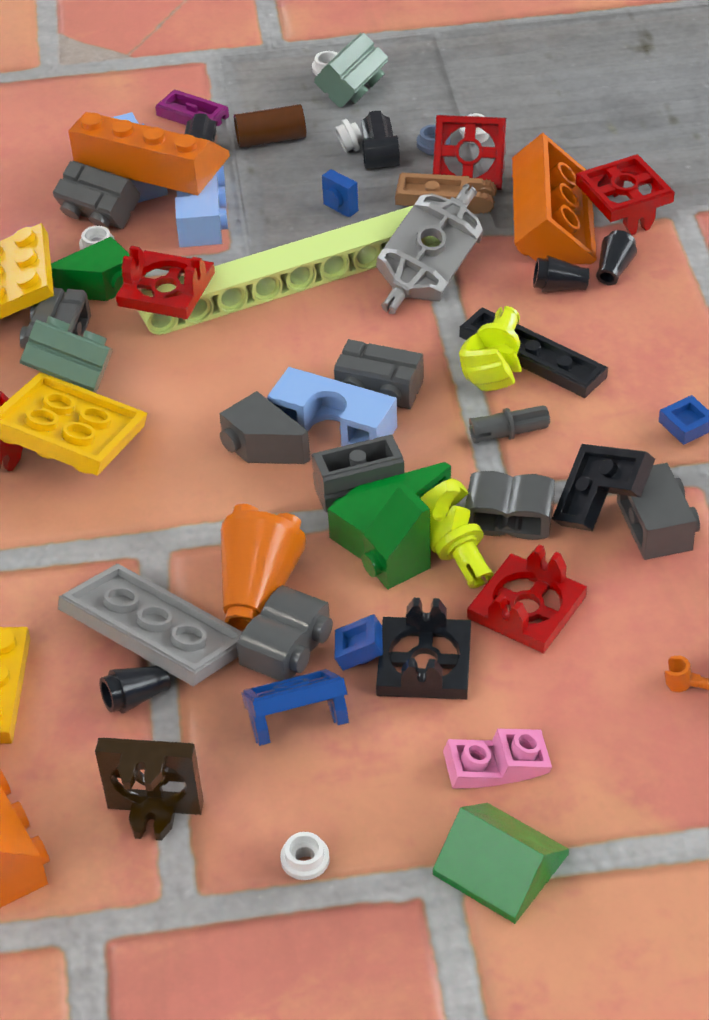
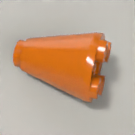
[220,504,306,631]

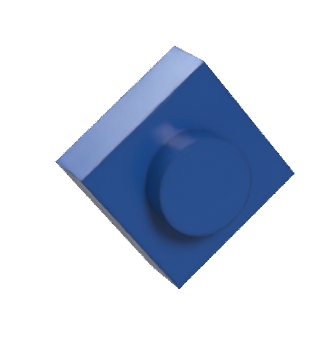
[322,169,359,217]
[659,395,709,445]
[334,614,383,671]

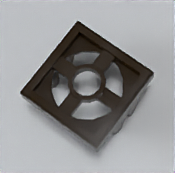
[95,738,204,841]

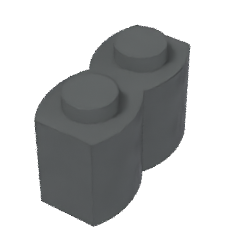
[465,471,555,540]
[237,585,333,681]

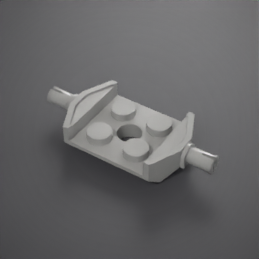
[376,184,483,314]

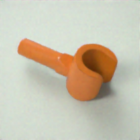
[664,655,709,692]

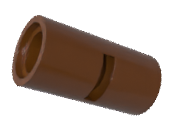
[234,104,306,148]

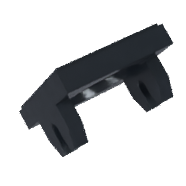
[376,597,471,700]

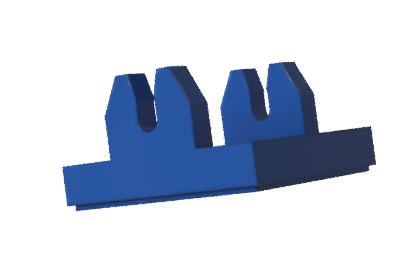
[241,669,349,746]

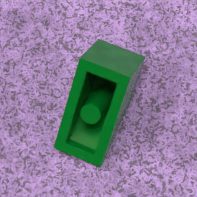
[51,237,129,301]
[361,483,431,589]

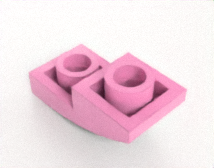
[443,729,552,789]

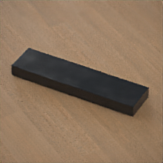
[459,307,608,398]

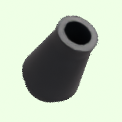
[596,230,637,285]
[533,255,589,292]
[99,665,171,713]

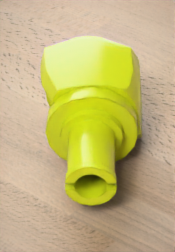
[459,306,522,391]
[420,478,494,589]

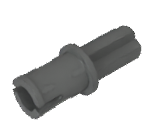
[469,405,550,444]

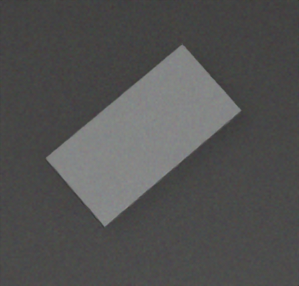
[58,564,242,687]

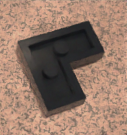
[552,444,655,531]

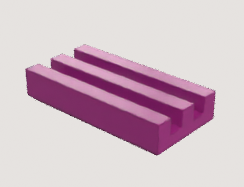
[155,89,229,126]

